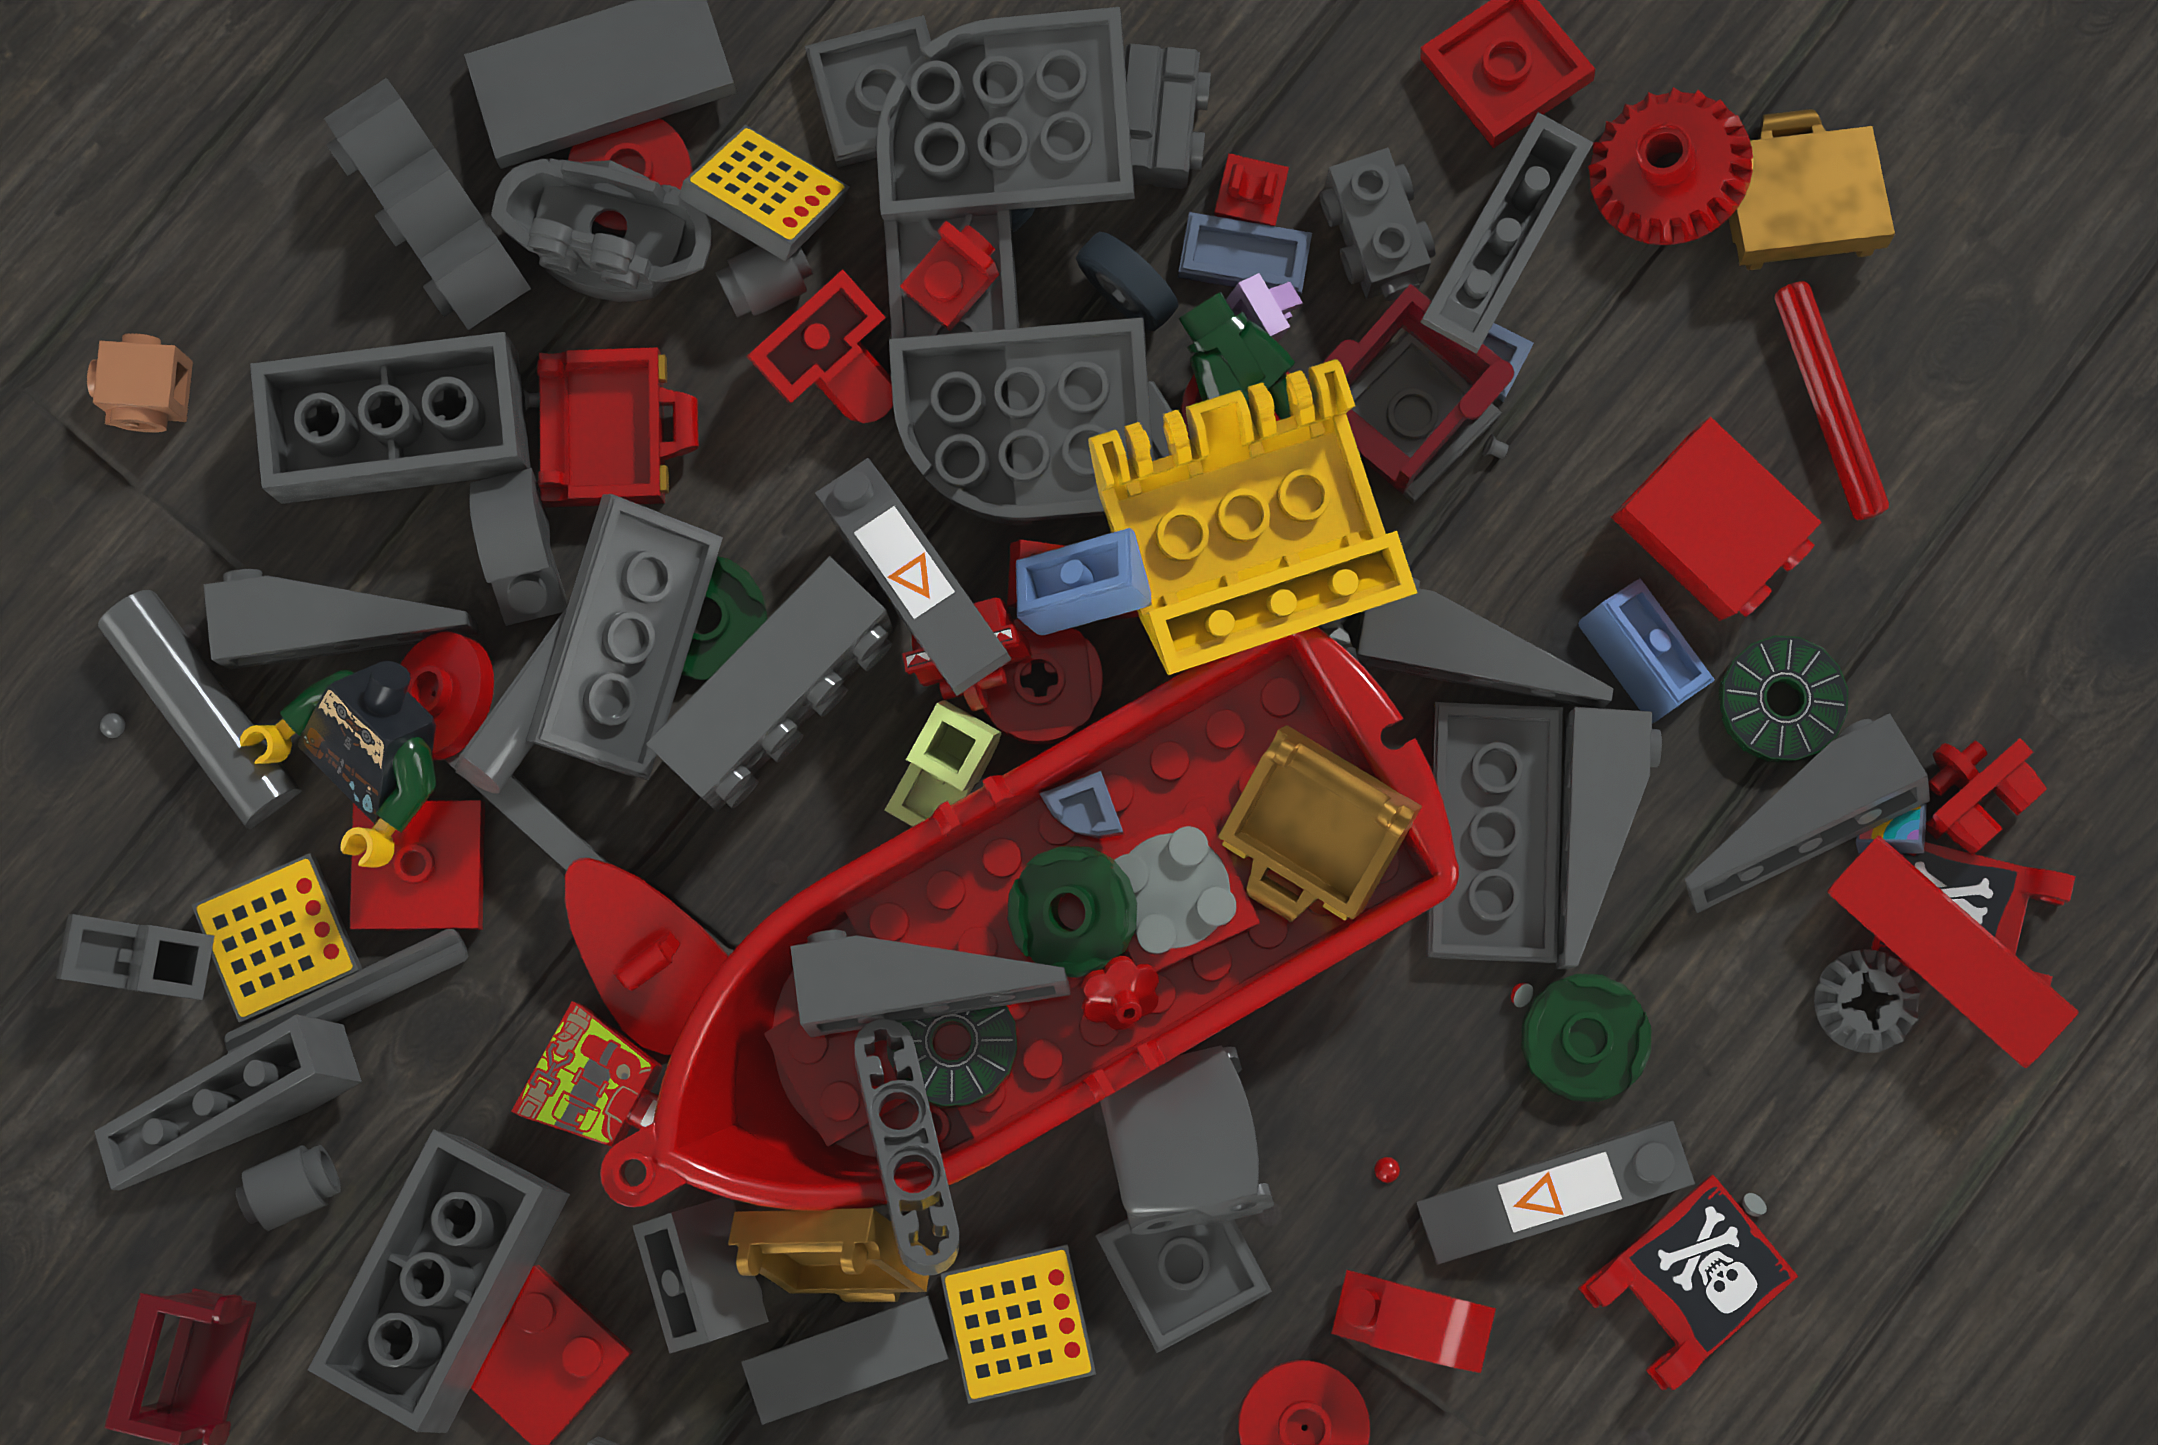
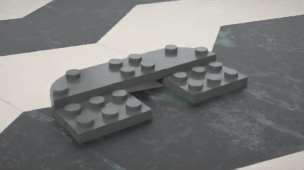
[877,7,1154,526]

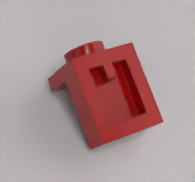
[900,221,1000,331]

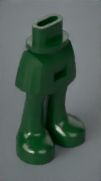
[1179,292,1362,458]

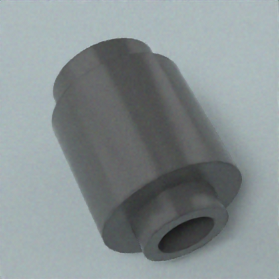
[715,245,814,318]
[236,1145,341,1231]

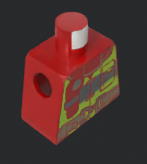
[511,1001,663,1147]

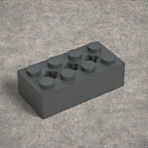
[250,332,531,504]
[646,556,894,812]
[308,1129,570,1433]

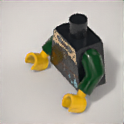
[240,661,436,868]

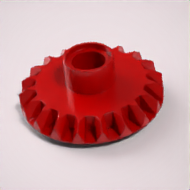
[1588,87,1754,245]

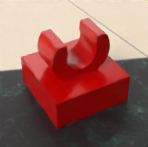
[1214,153,1289,226]

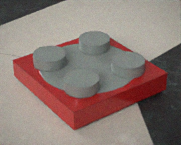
[1101,804,1260,972]

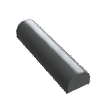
[98,590,302,830]
[455,606,568,794]

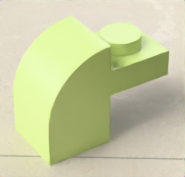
[885,700,1001,826]

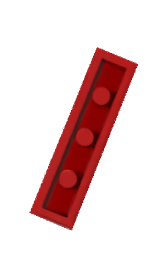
[1827,835,2079,1068]

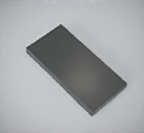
[464,0,737,169]
[526,494,723,780]
[1426,702,1563,963]

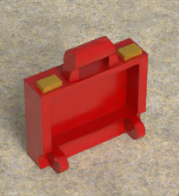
[537,347,699,507]

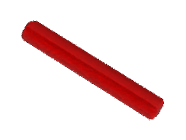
[1774,281,1889,520]

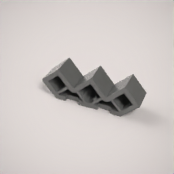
[324,78,531,330]

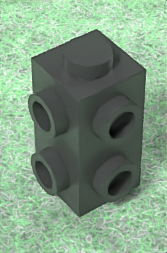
[1319,148,1436,301]

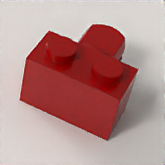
[746,270,893,423]

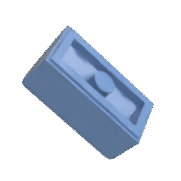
[1016,528,1152,635]
[1578,578,1715,723]

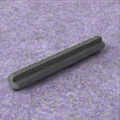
[224,929,468,1053]

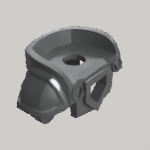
[491,159,713,302]

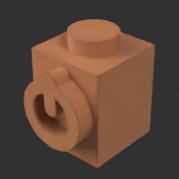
[87,333,193,433]

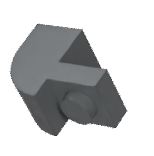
[470,468,567,626]
[56,914,214,1000]

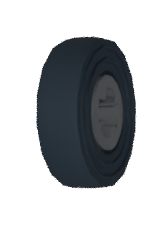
[1075,231,1179,331]

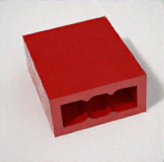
[1610,416,1822,621]

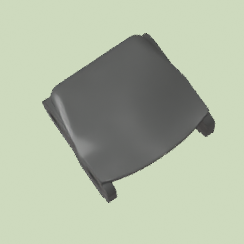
[1100,1045,1274,1235]

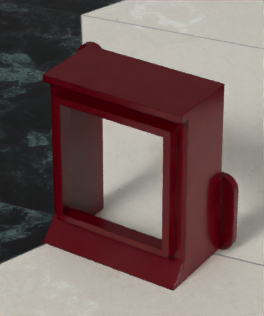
[1308,284,1514,494]
[104,1288,257,1445]

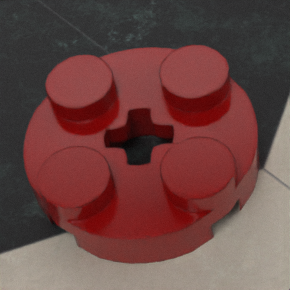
[982,619,1103,745]

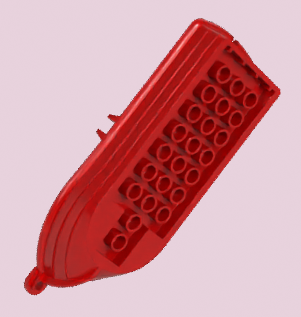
[600,627,1459,1211]

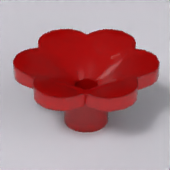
[1082,956,1159,1029]

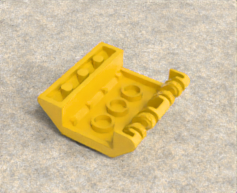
[1088,359,1417,675]

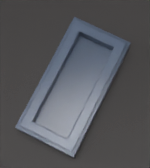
[1178,212,1312,298]

